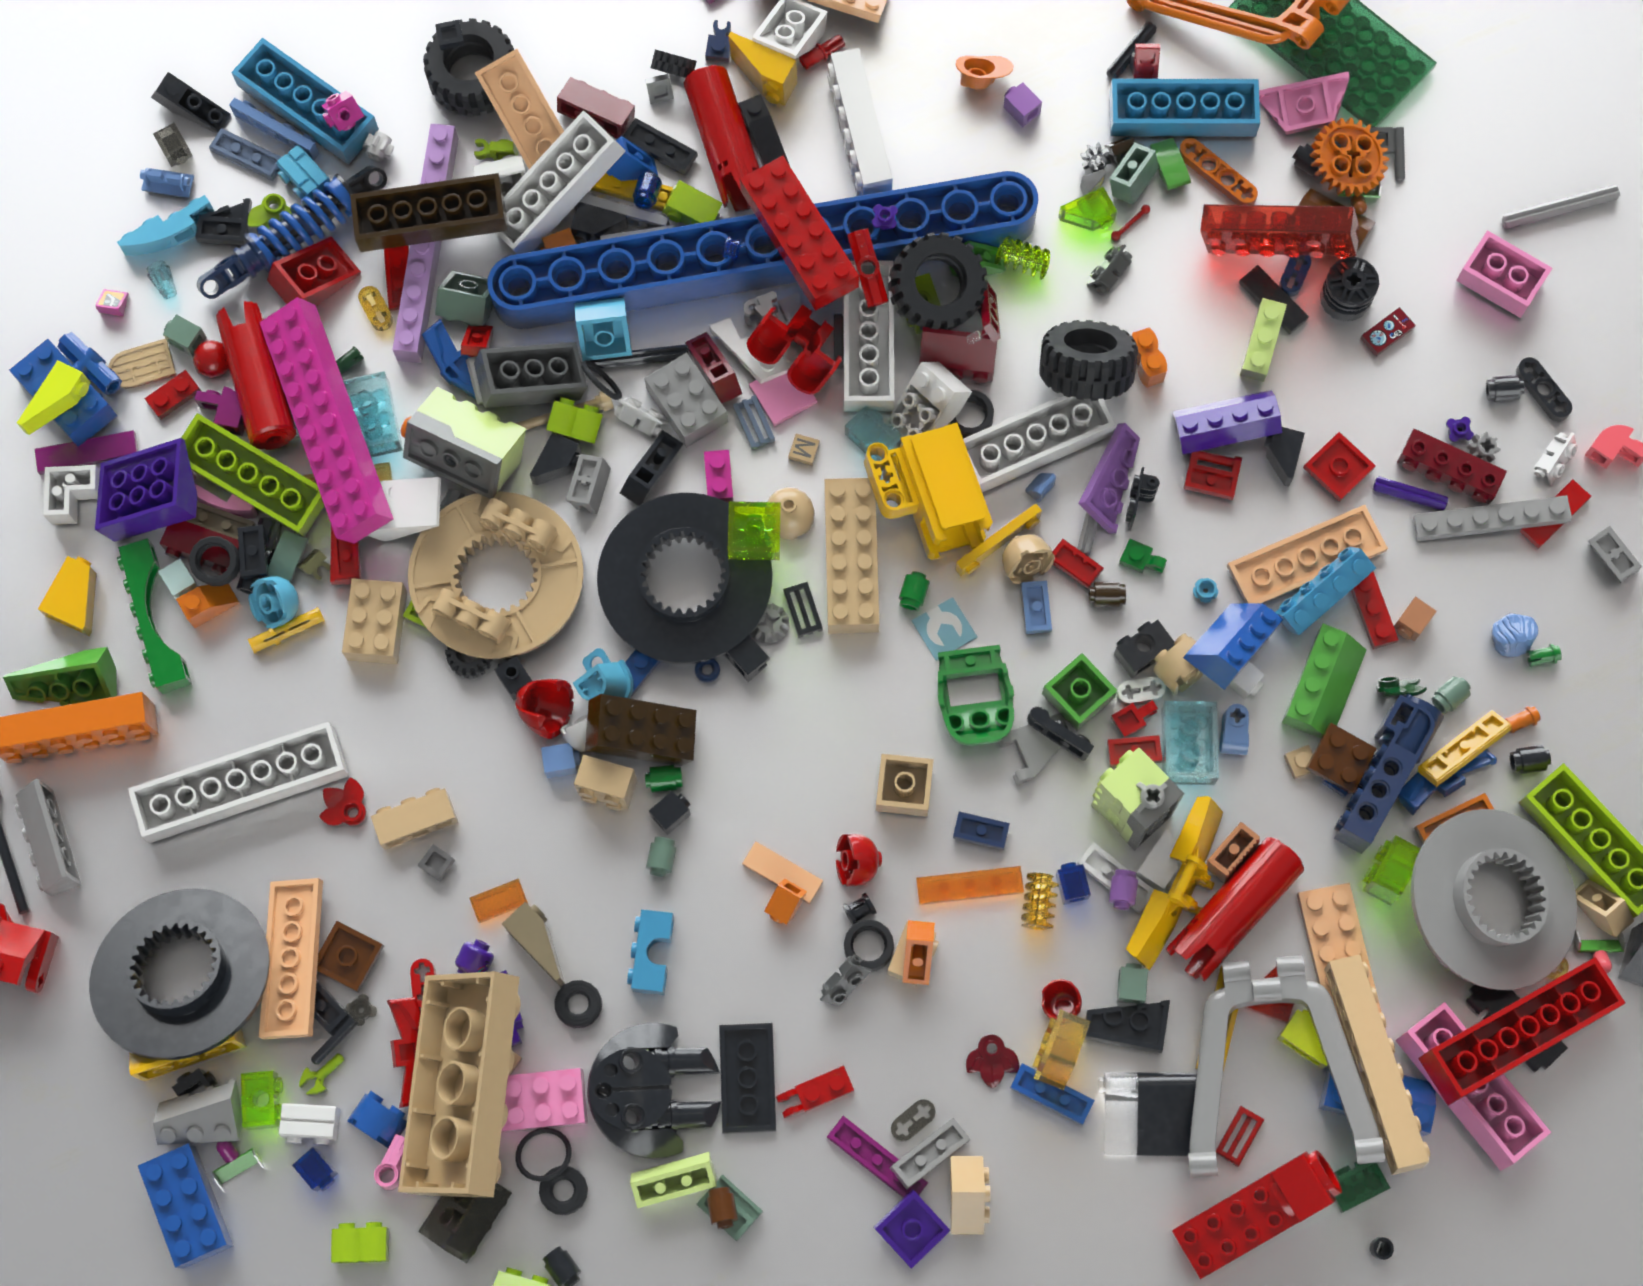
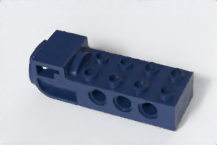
[1334,694,1444,854]

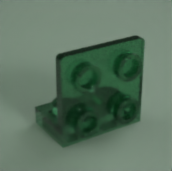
[1334,1161,1390,1213]

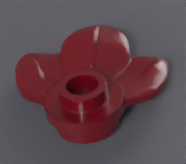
[966,1034,1019,1088]

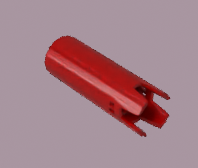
[683,65,759,212]
[216,301,296,450]
[1166,837,1304,982]

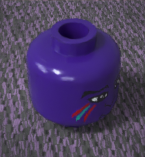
[455,939,494,973]

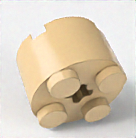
[1153,633,1203,695]

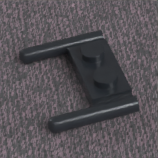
[311,979,358,1065]

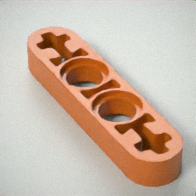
[1179,138,1258,208]

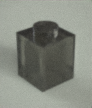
[153,123,193,167]

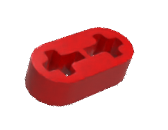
[410,959,436,1009]

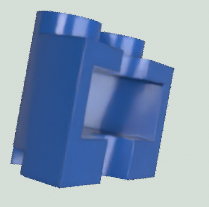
[347,1091,407,1148]

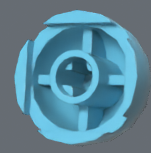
[248,576,299,628]

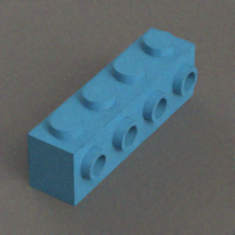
[1275,547,1376,635]

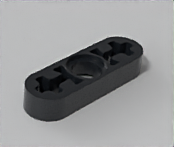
[1516,357,1572,422]

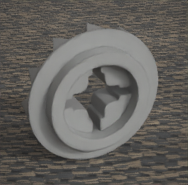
[751,603,789,643]

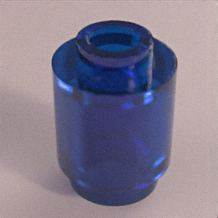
[633,173,662,210]

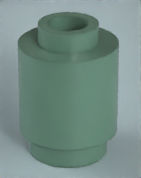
[1431,676,1471,714]
[646,837,677,877]

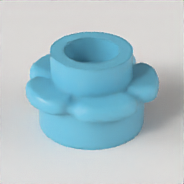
[1193,578,1218,603]

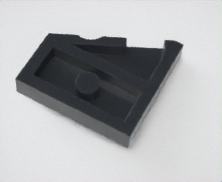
[195,198,252,245]

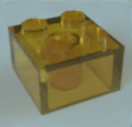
[1032,1009,1091,1090]

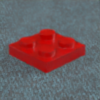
[1303,432,1376,502]

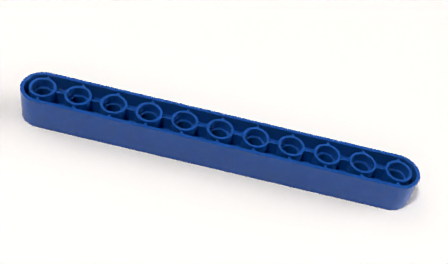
[487,171,1038,329]

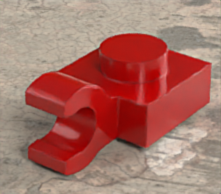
[1111,700,1158,738]

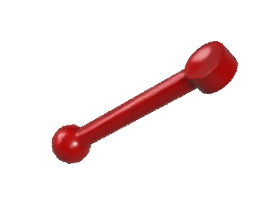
[1111,205,1151,242]

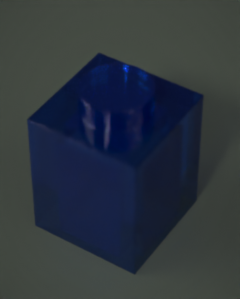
[1056,862,1091,905]
[292,1147,338,1192]

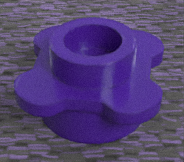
[872,204,898,230]
[1446,417,1474,442]

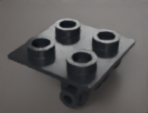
[1125,467,1160,531]

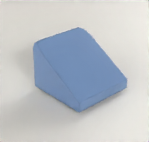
[1025,473,1056,502]

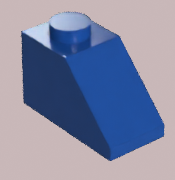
[606,136,658,181]

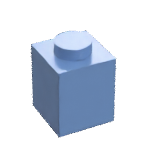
[541,743,581,778]

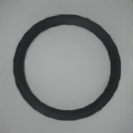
[581,360,622,400]
[515,1128,572,1182]

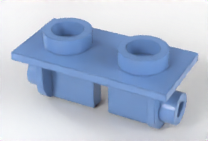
[140,168,194,198]

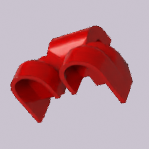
[747,304,842,394]

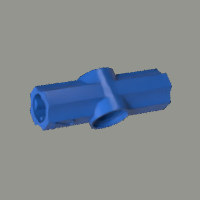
[57,331,122,396]

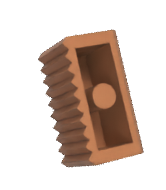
[1207,822,1260,883]

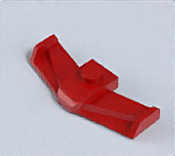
[387,997,421,1108]

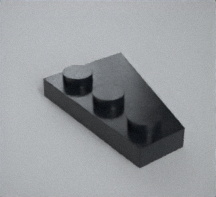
[1082,1000,1170,1053]

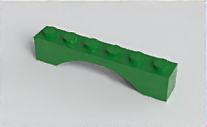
[117,538,192,694]

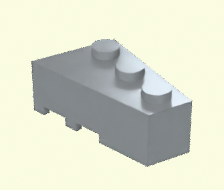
[153,1078,244,1145]

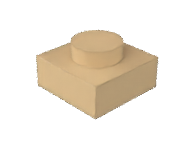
[1284,745,1313,780]

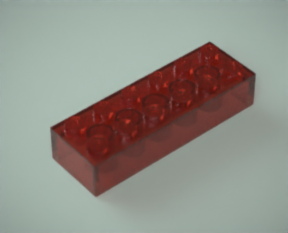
[1200,204,1360,258]

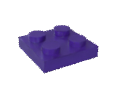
[873,1189,951,1269]

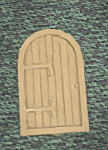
[108,339,176,389]

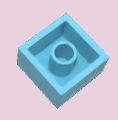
[575,297,632,361]

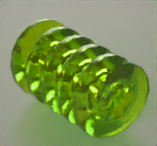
[995,236,1050,280]

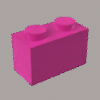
[704,450,734,506]

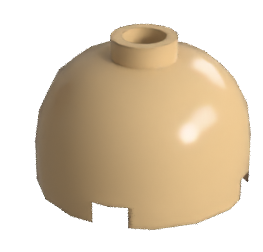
[764,487,815,540]
[1002,534,1055,584]

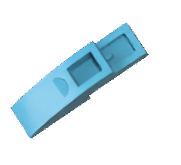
[117,195,214,256]

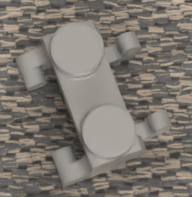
[743,291,778,326]

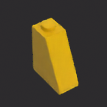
[38,556,97,637]

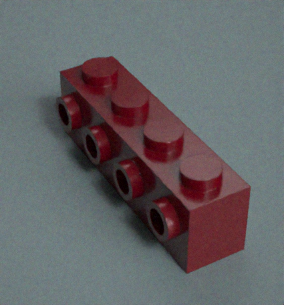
[1397,429,1507,505]

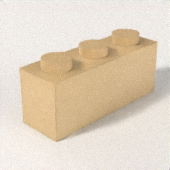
[370,788,458,850]

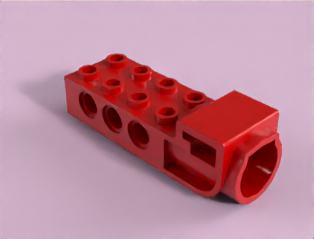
[1172,1150,1342,1280]

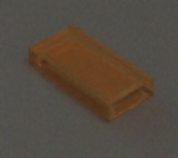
[469,878,528,923]

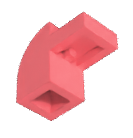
[1585,425,1643,468]

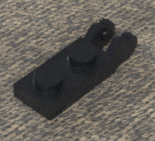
[1027,706,1094,761]

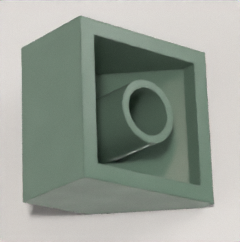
[435,270,493,326]

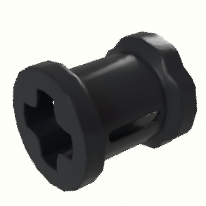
[842,893,877,925]

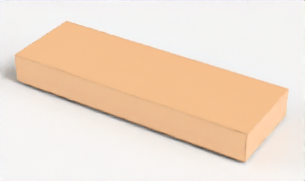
[742,841,823,904]

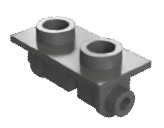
[1086,244,1132,294]
[820,954,872,1006]

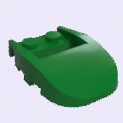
[938,645,1014,746]

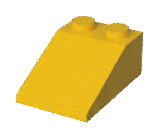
[728,31,798,106]

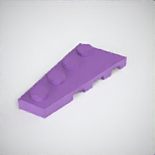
[1078,423,1140,534]

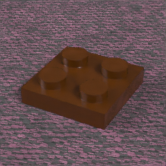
[1306,723,1377,794]
[317,921,384,993]

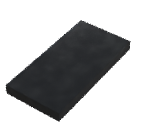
[719,1023,776,1134]

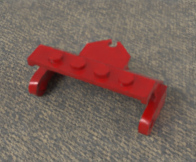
[0,903,59,993]

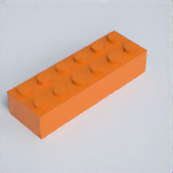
[0,692,158,763]

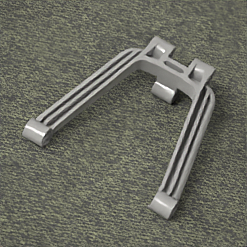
[1188,955,1385,1178]

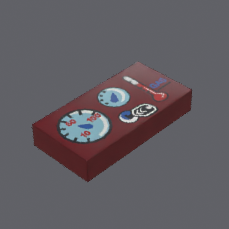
[1360,307,1416,357]

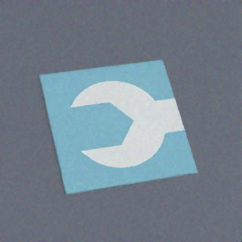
[911,597,977,661]

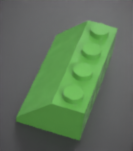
[1282,623,1367,739]

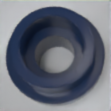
[695,659,720,683]

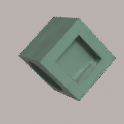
[163,314,207,357]
[1117,963,1148,1004]

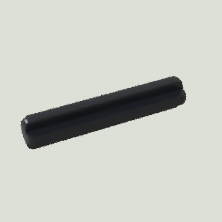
[1106,21,1157,79]

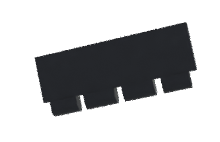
[1465,984,1568,1073]

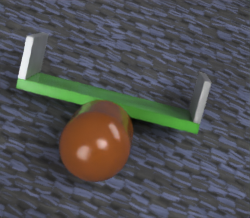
[1336,182,1382,215]

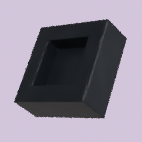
[435,19,465,50]

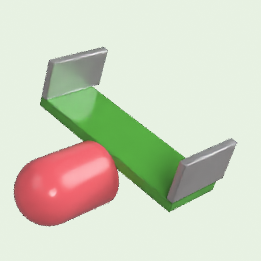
[1574,930,1626,973]

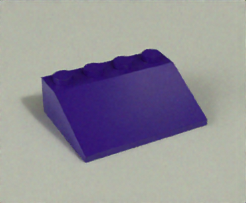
[95,438,197,542]

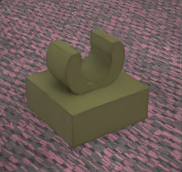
[297,549,330,580]

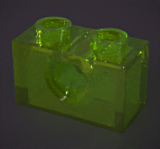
[241,1070,283,1130]

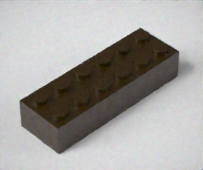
[350,173,508,252]

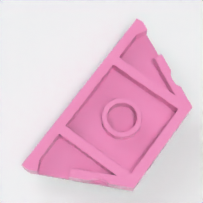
[1259,71,1350,135]

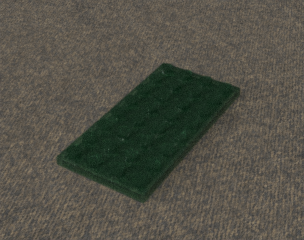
[1229,0,1437,127]

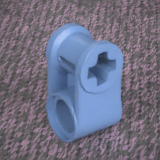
[1219,704,1249,755]

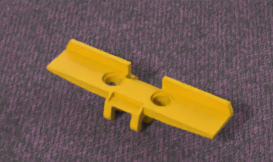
[1126,796,1223,970]

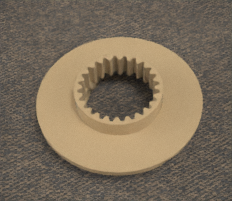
[408,491,584,659]

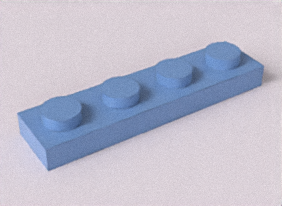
[229,97,319,161]

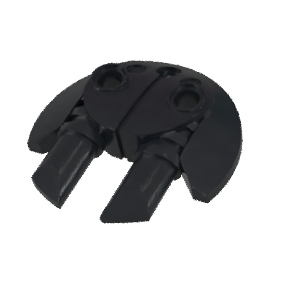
[587,1023,721,1159]

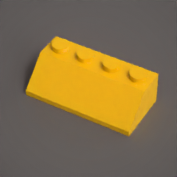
[129,1028,247,1082]

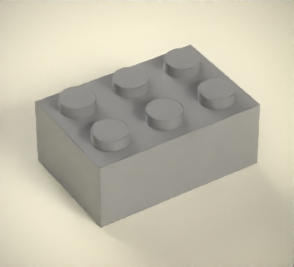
[644,352,728,448]

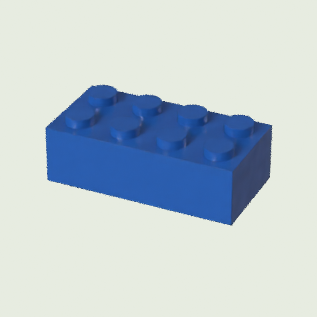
[9,339,117,447]
[138,1143,234,1269]

